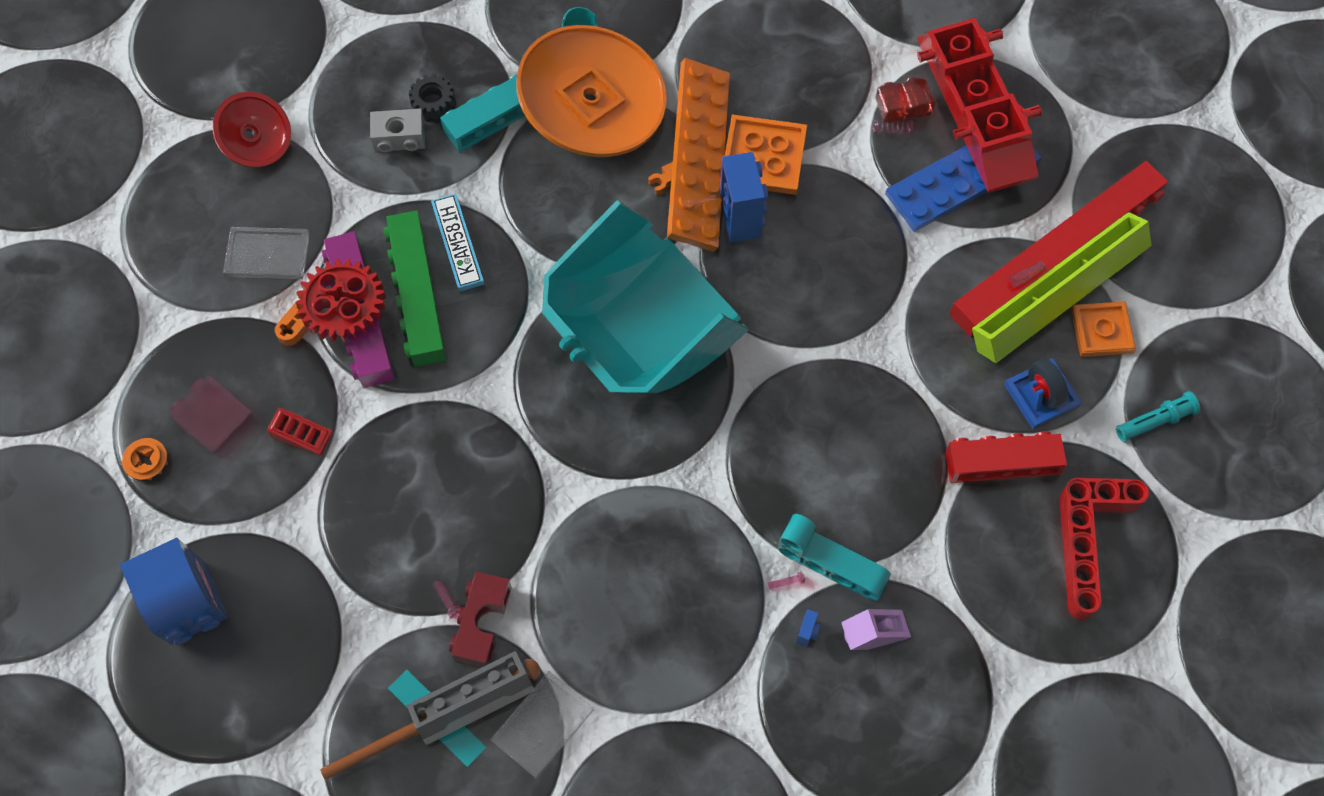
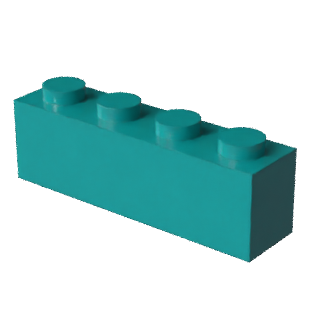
[440,74,525,153]

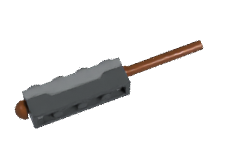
[320,651,540,780]

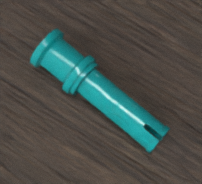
[1115,391,1200,442]

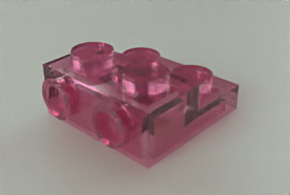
[170,375,251,453]

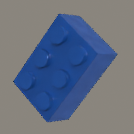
[720,152,768,243]

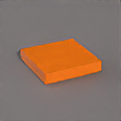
[1071,301,1136,357]

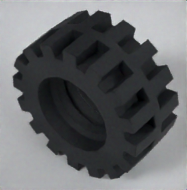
[409,74,456,123]

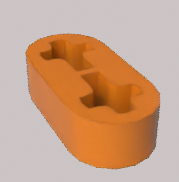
[275,303,309,346]

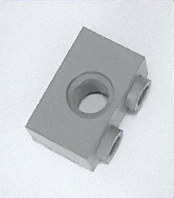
[370,109,425,152]

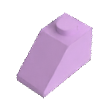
[841,609,911,650]

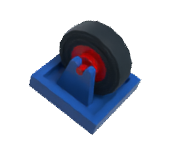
[1004,358,1082,429]

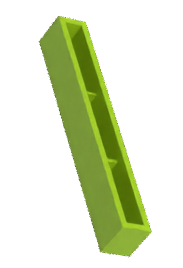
[972,212,1152,363]

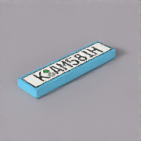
[431,194,484,292]

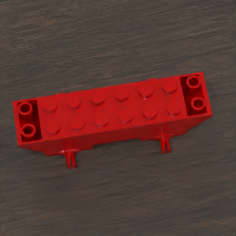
[917,18,1042,193]

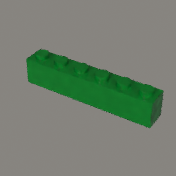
[383,210,447,367]

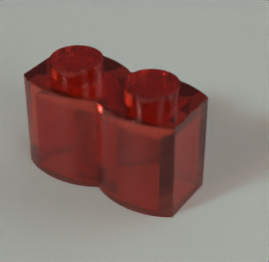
[875,78,935,123]

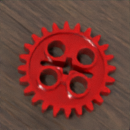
[295,258,386,342]

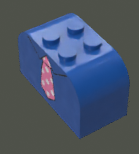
[119,538,228,645]

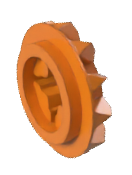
[122,438,168,481]

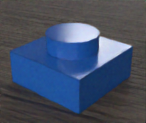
[796,609,821,647]

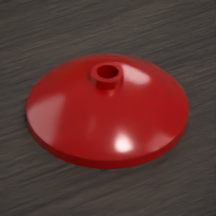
[212,92,291,168]

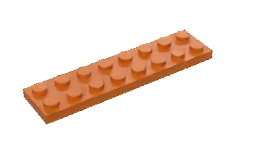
[667,58,730,252]

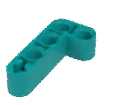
[778,514,891,601]

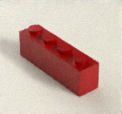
[945,432,1067,483]

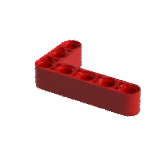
[1060,478,1149,621]

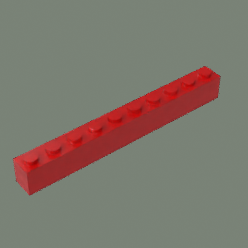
[949,161,1168,337]

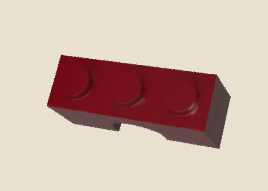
[449,572,512,668]

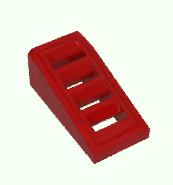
[267,408,333,456]

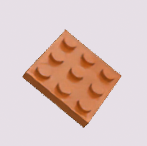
[725,115,807,195]

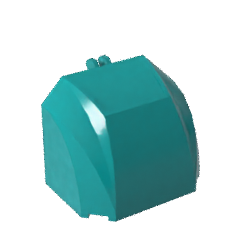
[542,200,749,393]

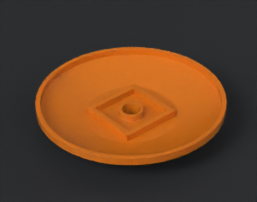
[516,25,667,157]

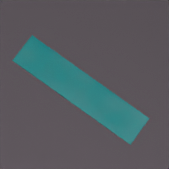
[388,670,487,767]

